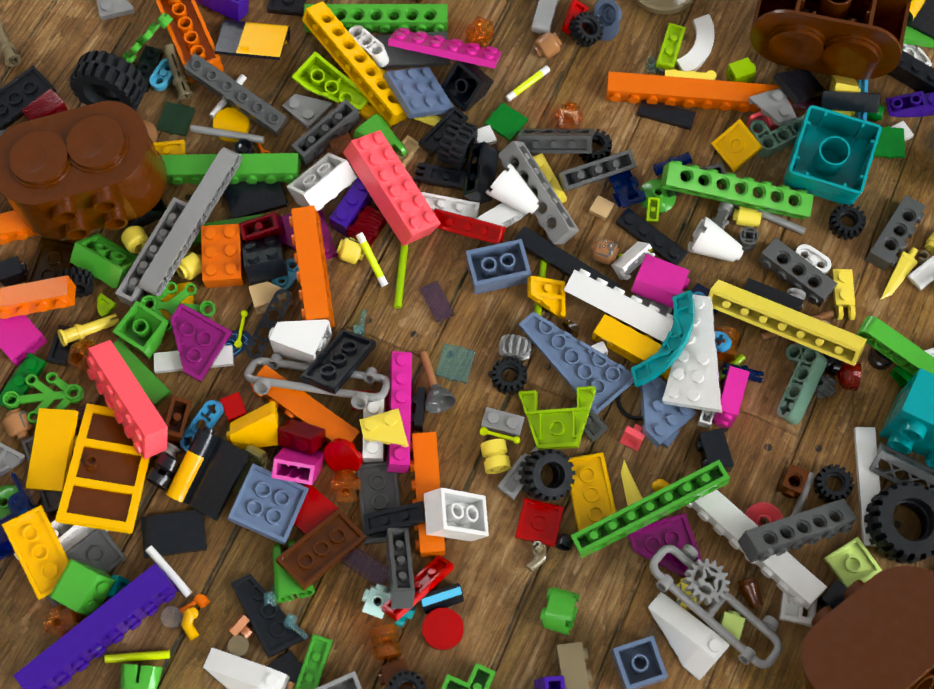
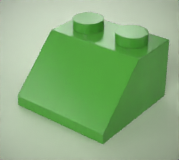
[113,301,169,359]
[50,559,115,616]

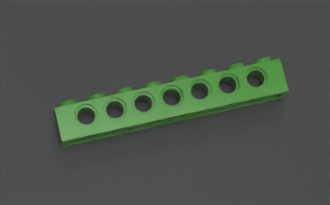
[304,4,448,33]
[660,161,814,220]
[571,460,730,559]

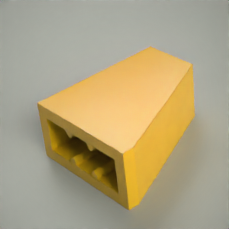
[226,401,280,450]

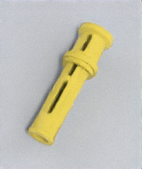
[58,313,119,346]

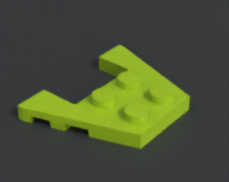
[519,386,596,450]

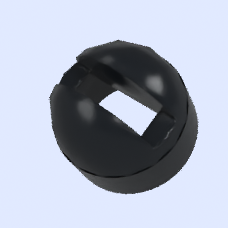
[555,534,573,551]

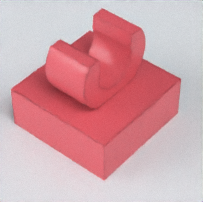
[620,424,645,452]

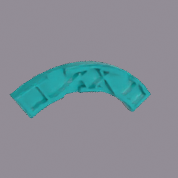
[630,290,695,387]

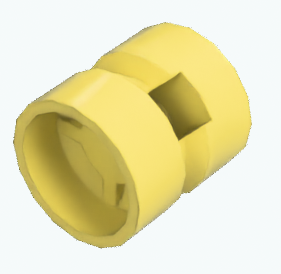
[480,439,511,474]

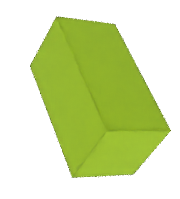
[645,197,660,223]

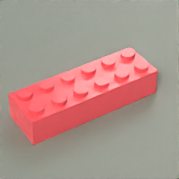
[343,130,441,246]
[86,340,168,459]

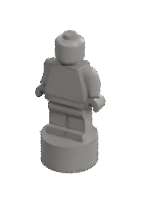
[712,202,734,230]

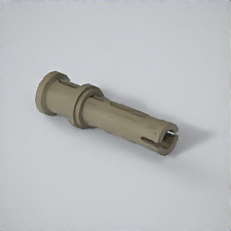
[0,20,21,67]
[163,44,194,100]

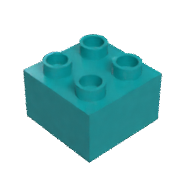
[879,368,934,470]

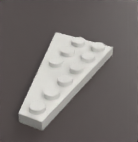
[662,295,722,413]

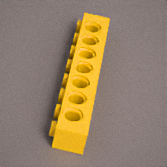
[302,1,407,127]

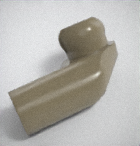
[526,541,546,573]

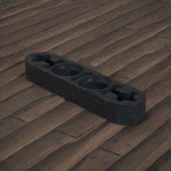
[246,289,291,359]

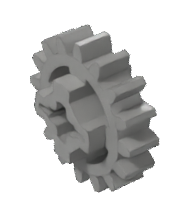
[683,558,730,606]

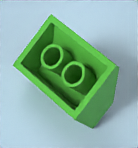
[70,233,138,289]

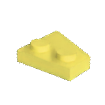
[359,409,409,447]

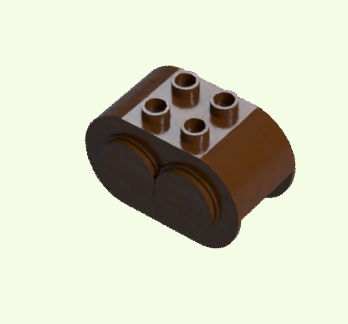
[750,0,912,80]
[0,101,167,240]
[802,566,934,689]

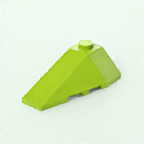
[291,51,369,111]

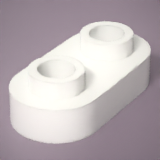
[795,244,831,274]

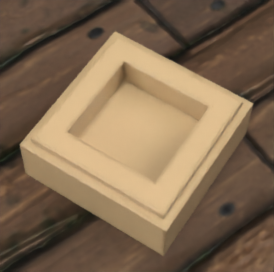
[589,195,615,221]

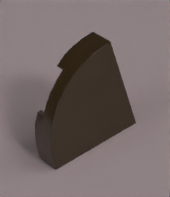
[562,320,580,338]

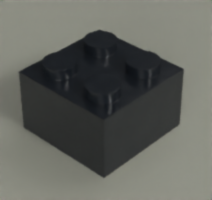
[241,234,288,285]

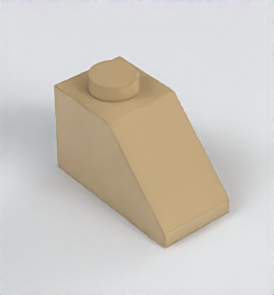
[249,281,294,315]

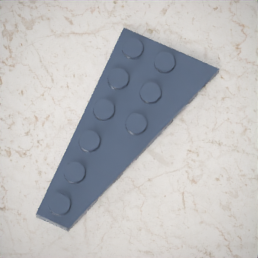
[518,311,634,414]

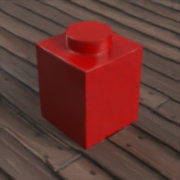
[220,392,248,423]

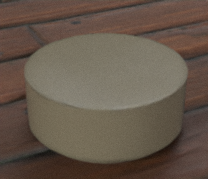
[228,635,250,657]

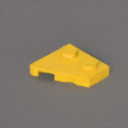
[527,276,566,319]

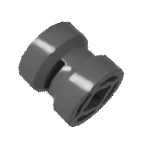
[737,227,759,252]

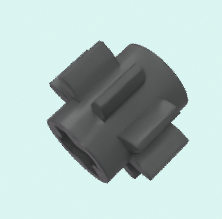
[814,373,837,399]

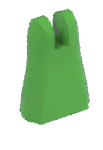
[353,114,407,158]
[272,540,315,603]
[120,664,163,689]

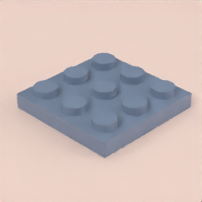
[383,67,454,119]
[227,464,309,545]

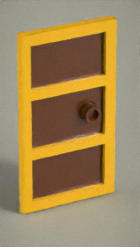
[56,404,150,534]

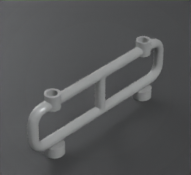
[244,353,391,410]
[650,544,782,669]

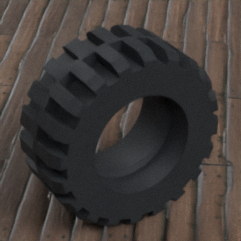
[69,50,146,111]
[864,481,934,564]

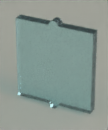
[435,343,476,384]

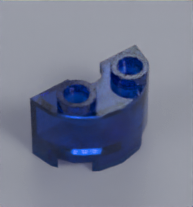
[609,170,646,208]

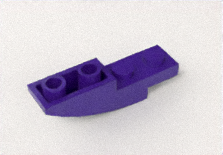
[885,91,934,117]

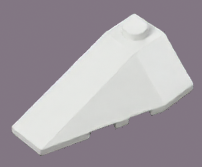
[647,592,730,681]
[203,647,290,689]

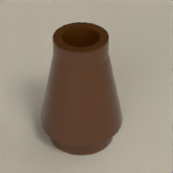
[738,576,763,609]

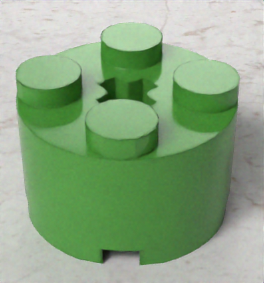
[540,587,580,636]

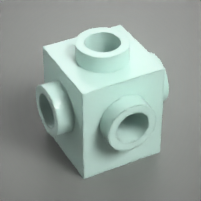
[361,584,390,619]

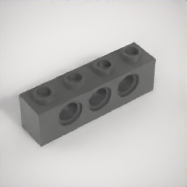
[291,99,360,168]
[557,149,637,192]
[865,195,925,271]
[758,237,838,307]
[385,528,415,609]

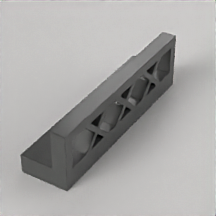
[517,128,595,154]
[869,443,934,490]

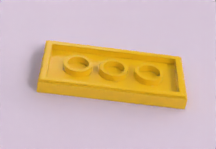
[25,408,79,492]
[568,452,616,531]
[2,505,69,600]

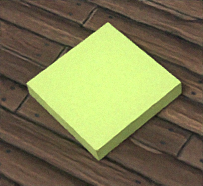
[823,536,882,588]

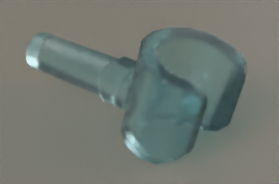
[645,57,665,74]
[353,310,367,335]
[264,584,277,606]
[284,613,309,640]

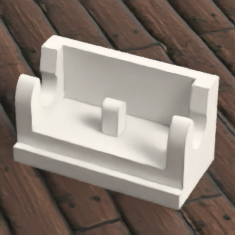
[611,241,655,280]

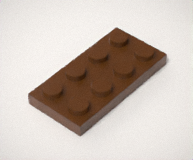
[276,509,367,591]

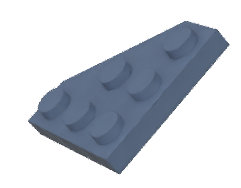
[640,376,697,448]

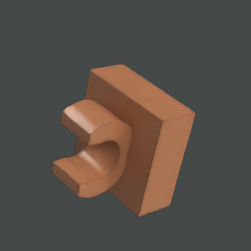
[227,614,253,638]

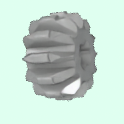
[498,334,532,361]

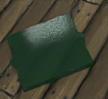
[156,101,196,137]

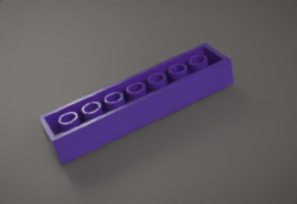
[13,563,178,689]

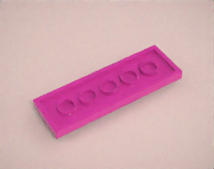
[388,28,502,69]

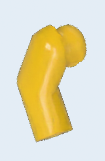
[181,607,199,640]

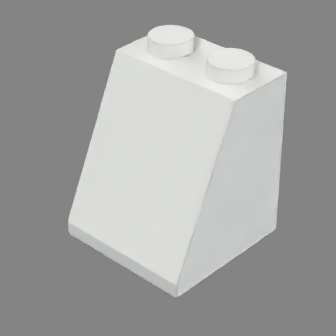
[268,319,333,364]

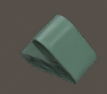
[749,115,805,158]
[777,343,827,425]

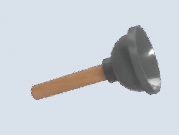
[420,351,456,413]

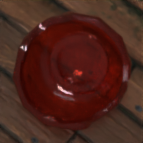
[837,362,862,391]

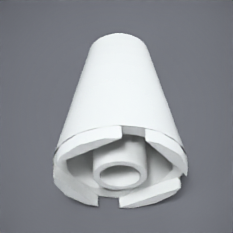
[486,164,539,215]
[687,216,744,262]

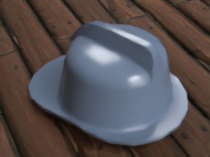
[594,0,622,41]

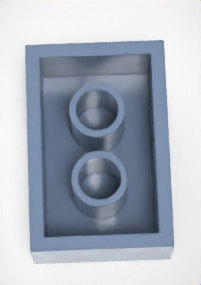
[465,239,531,295]

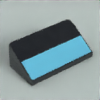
[420,583,464,614]

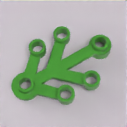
[122,12,173,63]
[140,281,216,332]
[2,372,84,425]

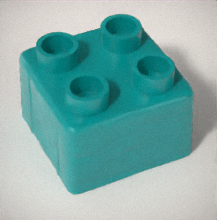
[783,105,882,206]

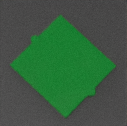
[485,102,528,142]
[874,126,905,159]

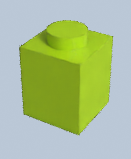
[726,57,756,83]

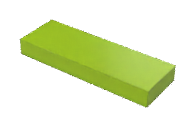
[656,23,686,70]

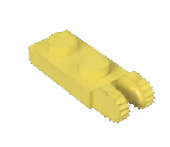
[831,269,856,320]

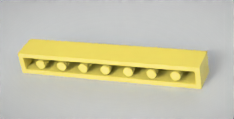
[708,280,867,366]

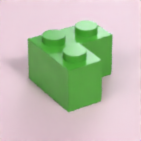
[441,663,496,689]

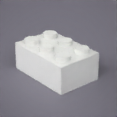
[286,153,357,211]
[424,488,489,541]

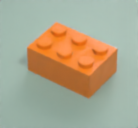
[201,224,245,288]

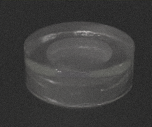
[161,606,183,628]

